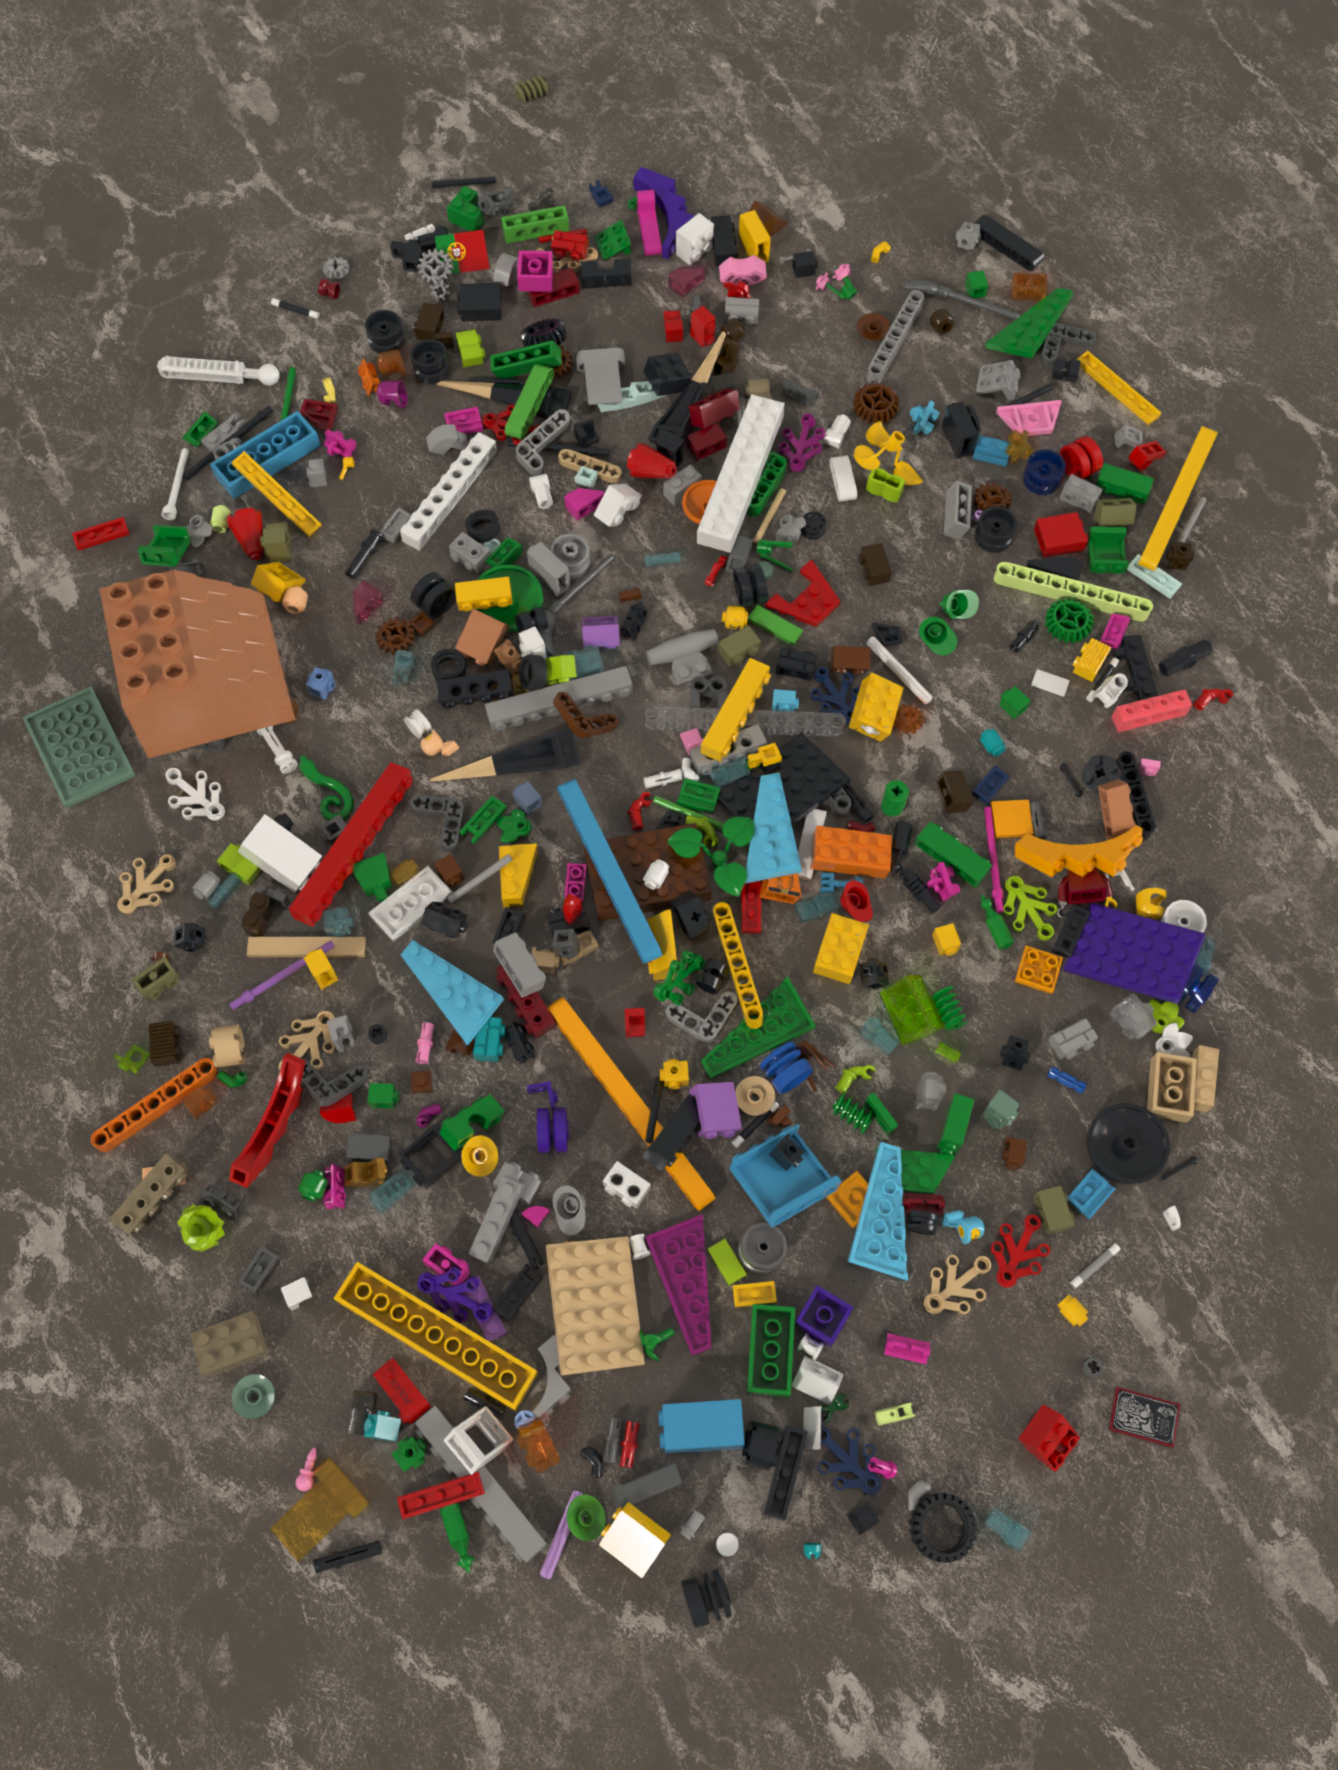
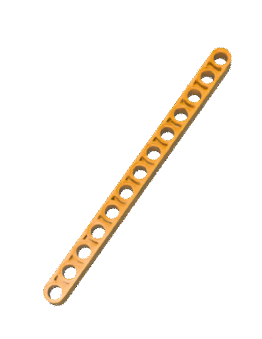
[547,997,715,1211]

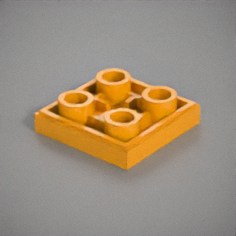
[1014,946,1063,994]

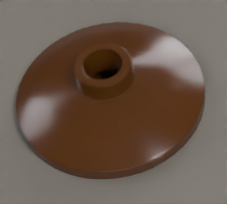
[857,313,890,341]

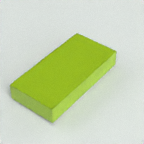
[707,1239,747,1286]

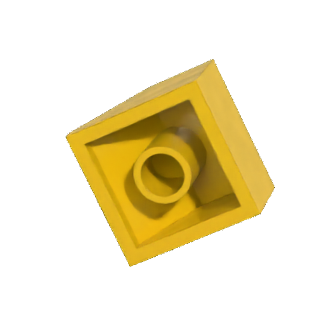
[251,562,306,602]

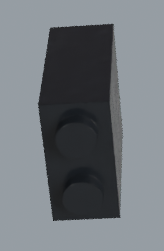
[457,282,501,322]

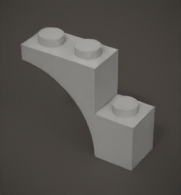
[532,1335,571,1420]

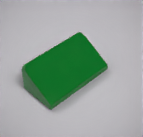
[182,411,218,447]
[486,537,523,568]

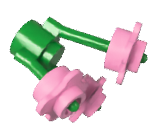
[816,264,858,301]

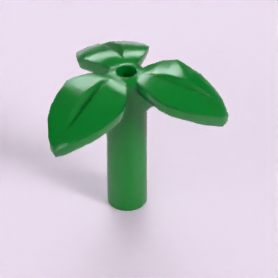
[639,1327,675,1362]

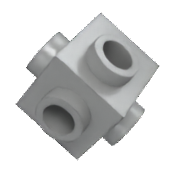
[956,222,981,250]

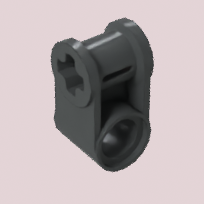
[825,788,851,818]

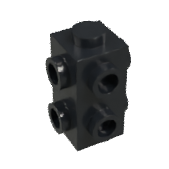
[421,901,468,938]

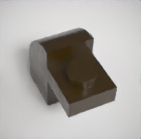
[711,338,742,380]

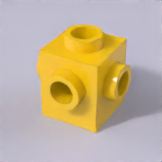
[659,1059,689,1089]

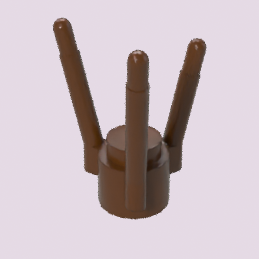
[795,1040,834,1092]

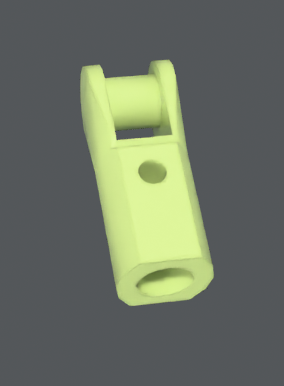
[875,1402,916,1426]

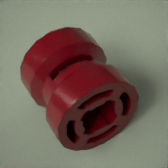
[318,278,340,300]

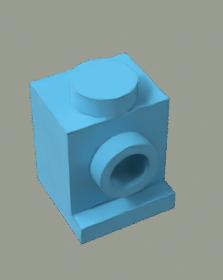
[772,689,799,714]

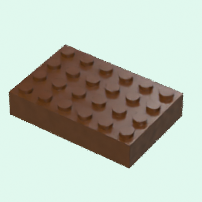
[584,823,712,922]

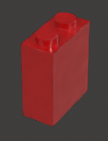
[1034,512,1088,558]

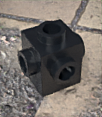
[173,923,206,952]
[859,958,889,990]
[1000,1035,1030,1071]

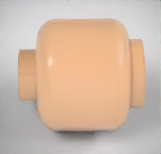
[283,586,308,614]

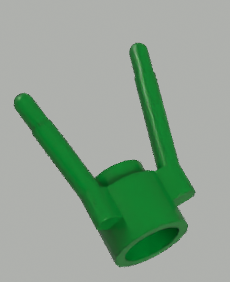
[757,539,793,572]

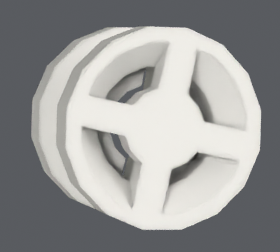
[274,751,298,774]

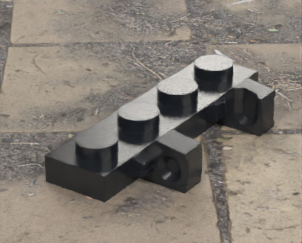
[1112,635,1158,701]

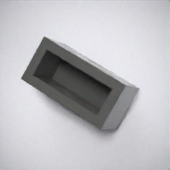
[346,1131,392,1165]

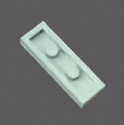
[1127,554,1182,599]

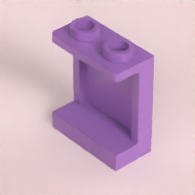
[689,1082,742,1139]

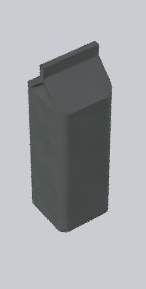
[610,1462,683,1509]

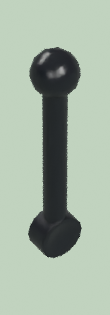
[1059,764,1083,797]
[1161,1157,1198,1180]

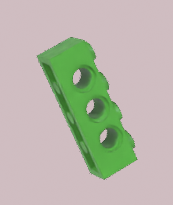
[501,205,569,244]

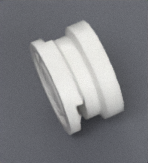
[404,709,432,739]

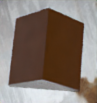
[748,201,788,237]

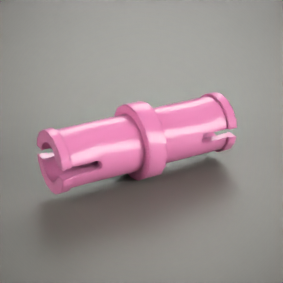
[415,1022,435,1064]

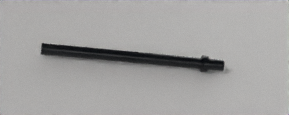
[183,406,273,480]

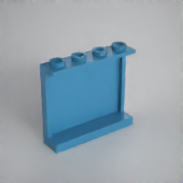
[729,1124,842,1228]

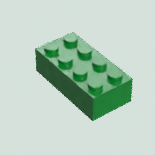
[746,1304,795,1398]

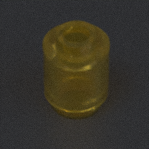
[389,858,419,886]

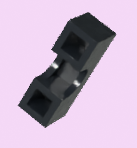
[581,258,632,289]

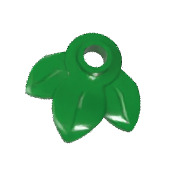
[497,809,532,843]

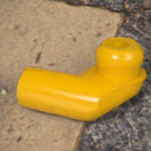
[871,242,891,263]

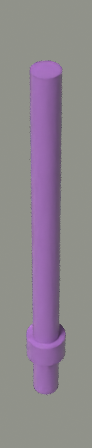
[229,940,335,1010]

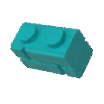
[473,1017,506,1062]

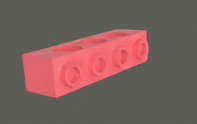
[1112,689,1192,732]

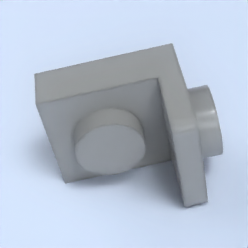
[1114,425,1143,448]

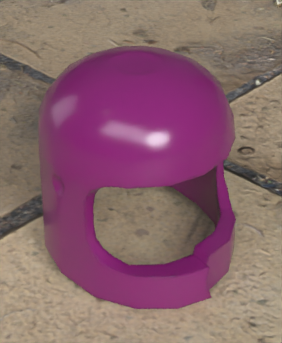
[377,380,408,409]

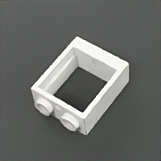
[443,1406,514,1475]

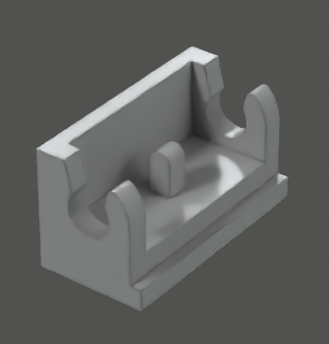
[327,1015,354,1053]

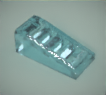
[369,1170,415,1214]

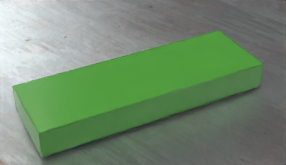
[748,605,803,646]

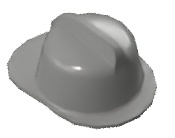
[552,1185,586,1235]

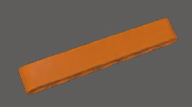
[91,1058,218,1153]

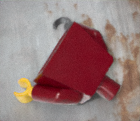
[1056,867,1117,919]

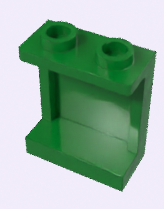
[137,525,191,567]
[1087,527,1129,574]

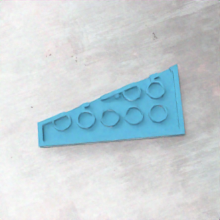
[745,772,802,883]
[401,940,504,1046]
[847,1142,908,1281]

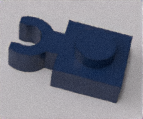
[589,180,613,208]

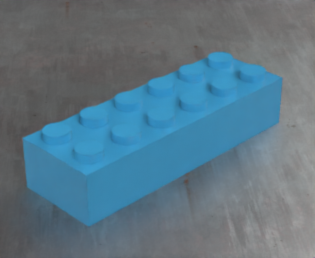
[210,411,321,499]

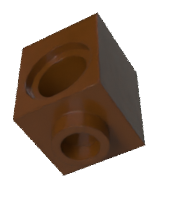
[434,854,464,887]

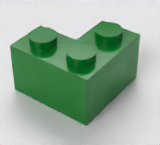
[447,186,484,231]

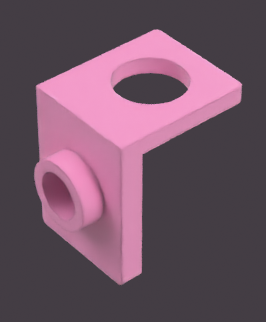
[680,728,704,756]

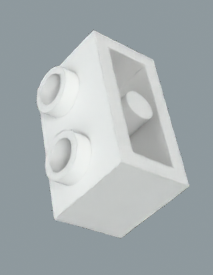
[519,627,546,659]

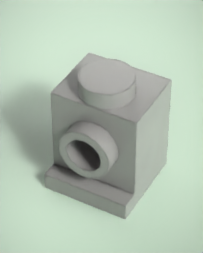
[306,459,327,487]

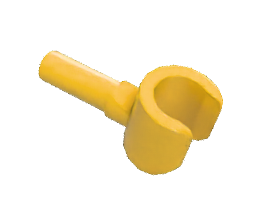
[339,457,355,480]

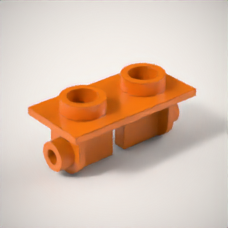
[358,359,380,396]

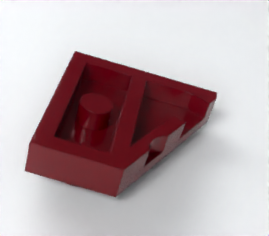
[300,398,338,433]

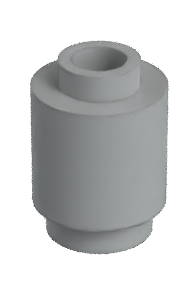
[192,871,221,900]

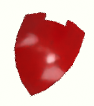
[563,894,583,925]
[319,1093,356,1124]

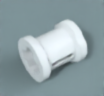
[629,1234,651,1260]
[797,1333,824,1360]

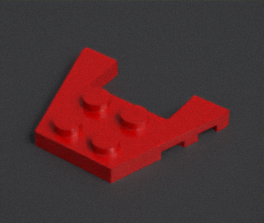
[765,560,840,627]

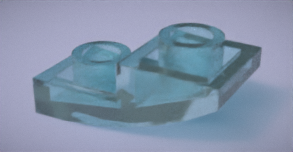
[794,891,839,923]

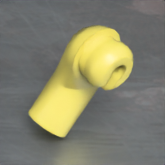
[322,378,336,403]

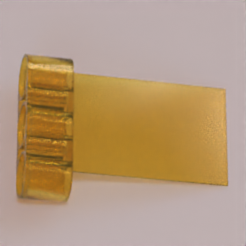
[270,1457,370,1562]

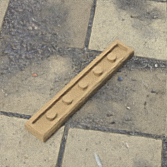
[247,937,366,957]

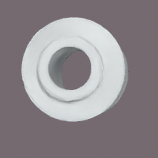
[643,859,669,890]

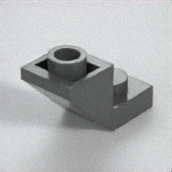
[725,535,753,573]

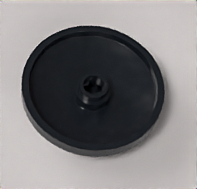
[1087,1103,1170,1185]

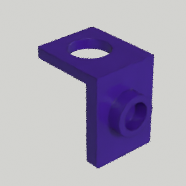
[527,1081,558,1113]

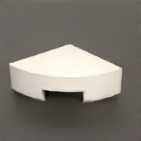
[1163,1205,1181,1231]

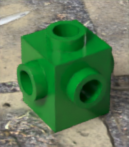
[391,1436,428,1472]

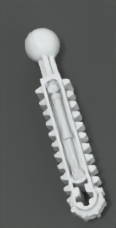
[157,356,279,386]

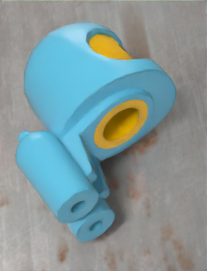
[942,1210,985,1244]

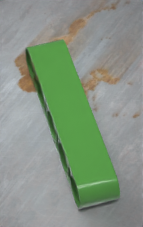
[505,364,554,439]

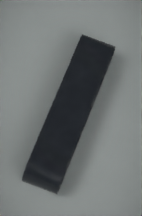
[974,215,1044,271]
[1116,751,1155,841]

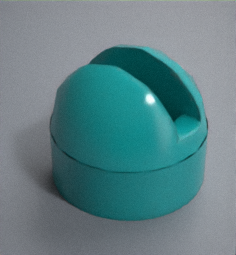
[803,1542,821,1560]

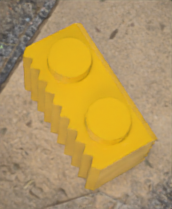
[1072,638,1111,682]

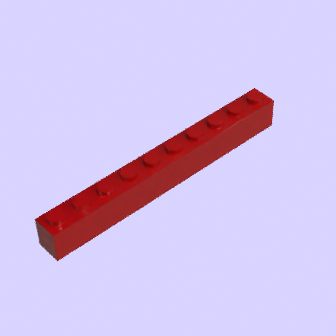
[288,762,413,927]

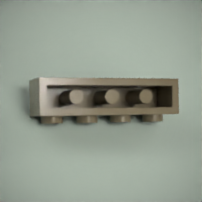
[109,1153,189,1235]

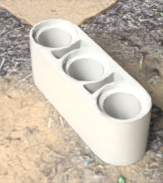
[830,455,857,502]

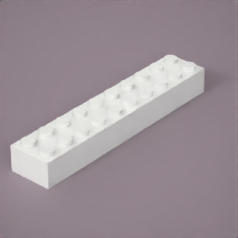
[697,394,785,553]

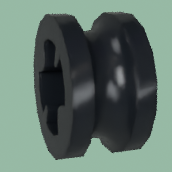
[368,1024,387,1044]

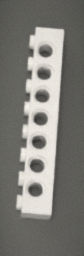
[400,432,497,551]

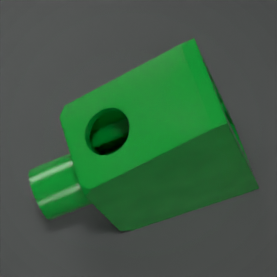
[352,853,392,902]

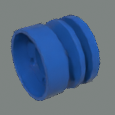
[760,1042,814,1095]

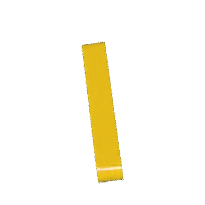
[713,902,763,1029]

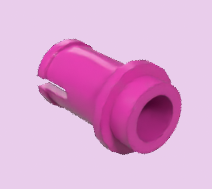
[868,1457,897,1479]

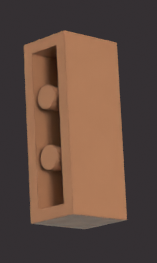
[1098,779,1136,840]

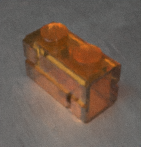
[516,1417,561,1473]

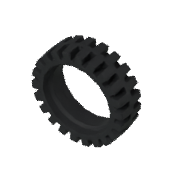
[909,1493,977,1563]

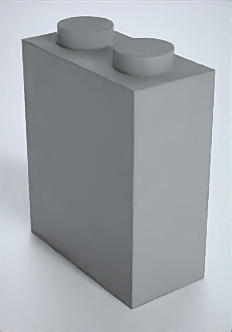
[527,542,570,598]

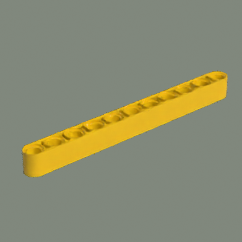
[1138,426,1218,571]

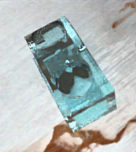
[392,650,415,687]

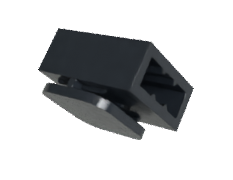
[942,401,980,459]

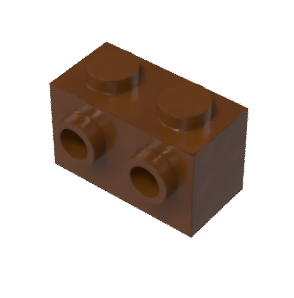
[831,646,871,675]

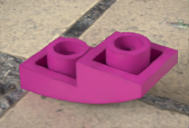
[564,863,587,901]

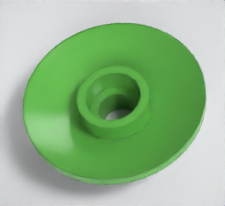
[567,1494,606,1541]

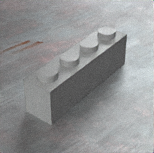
[469,1175,526,1263]

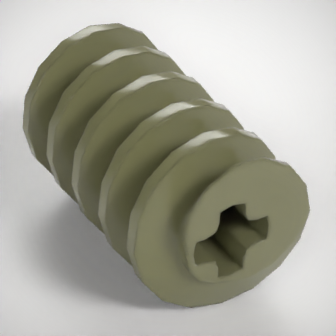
[513,74,548,103]

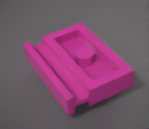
[444,407,483,434]

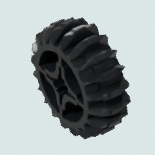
[521,318,567,347]

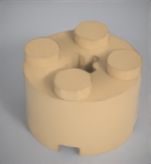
[209,1024,245,1068]

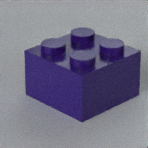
[794,1285,854,1348]

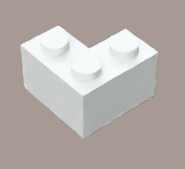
[594,484,642,527]

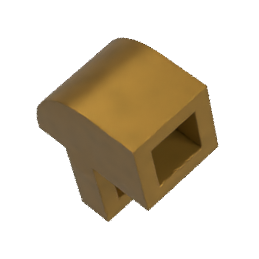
[344,1158,387,1188]

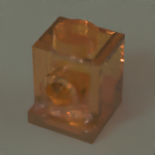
[182,1085,217,1120]

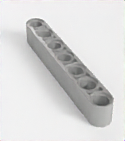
[867,290,924,384]

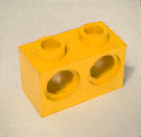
[304,948,338,990]

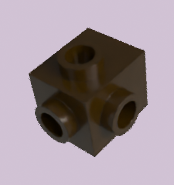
[1166,542,1194,570]

